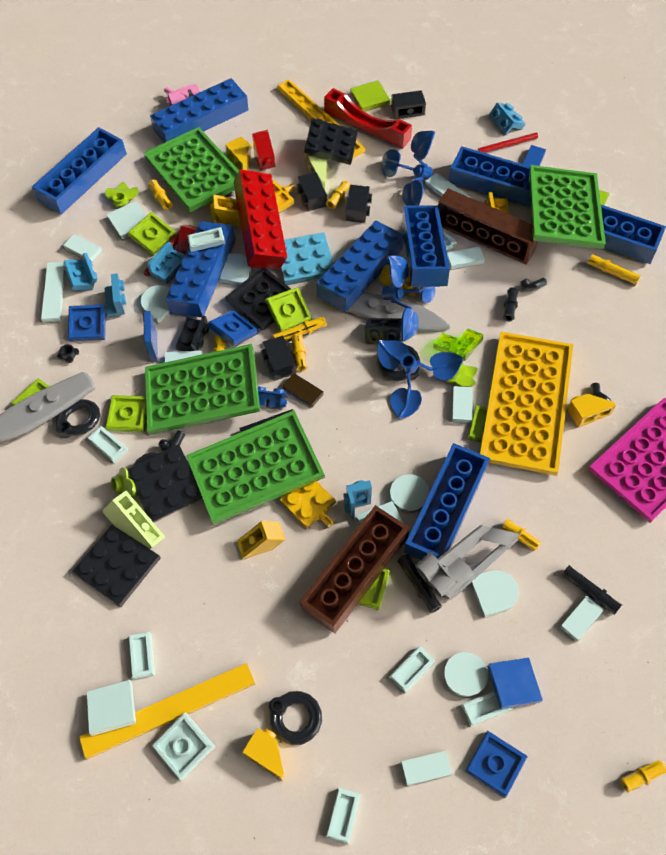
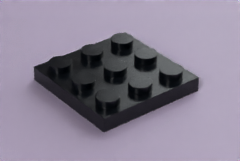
[304,118,358,165]
[225,268,291,331]
[127,444,202,523]
[72,524,161,607]

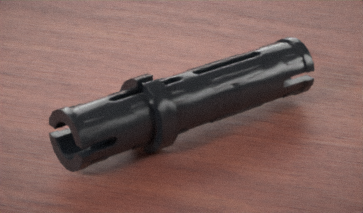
[397,554,442,613]
[562,565,623,615]

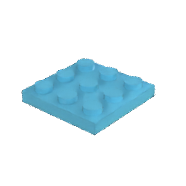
[281,232,333,285]

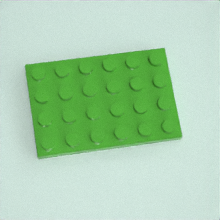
[143,127,239,212]
[529,165,606,249]
[145,344,260,435]
[186,410,325,525]

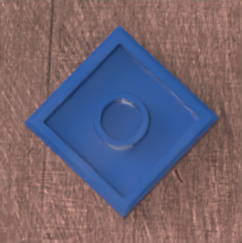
[68,304,106,341]
[207,310,259,346]
[143,311,158,362]
[487,657,543,709]
[465,731,528,798]

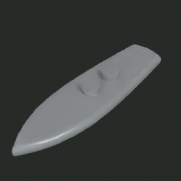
[346,292,451,332]
[0,372,95,442]

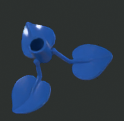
[381,131,435,206]
[382,256,436,342]
[378,340,463,419]

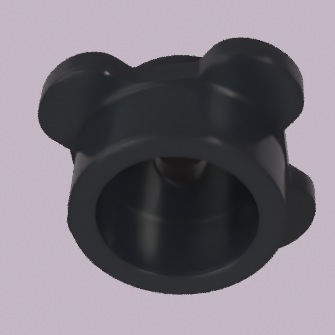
[57,344,79,363]

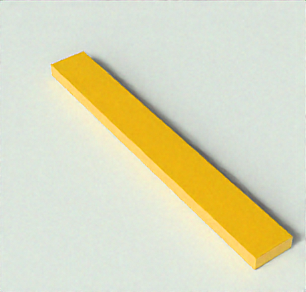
[277,79,365,159]
[79,663,256,760]

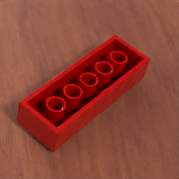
[233,169,288,269]

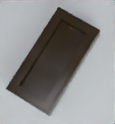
[283,373,324,408]

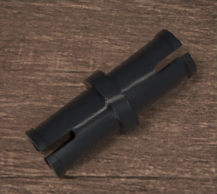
[503,287,519,322]

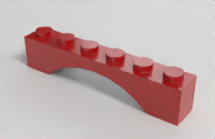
[324,88,412,149]

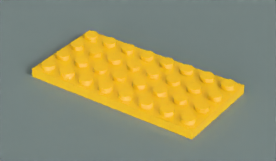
[480,331,573,476]

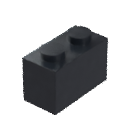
[391,90,426,119]
[296,172,327,211]
[346,185,372,223]
[261,335,296,381]

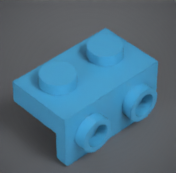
[489,102,526,135]
[147,242,185,284]
[63,253,97,290]
[104,273,127,317]
[343,480,372,519]

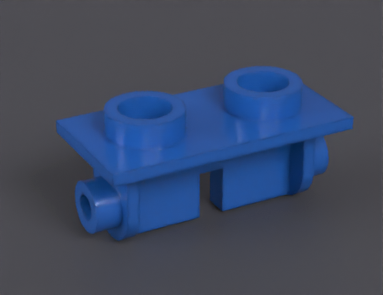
[258,386,289,409]

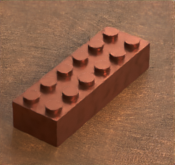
[438,189,538,265]
[299,505,409,634]

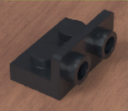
[175,316,210,351]
[364,318,402,344]

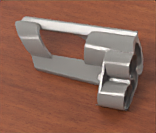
[415,525,520,600]

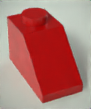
[252,130,276,171]

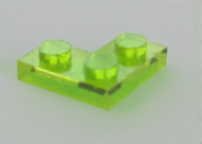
[433,328,484,361]

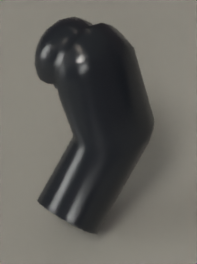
[520,278,547,291]
[591,382,611,401]
[158,430,186,451]

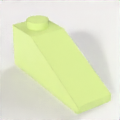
[303,149,328,191]
[102,491,165,549]

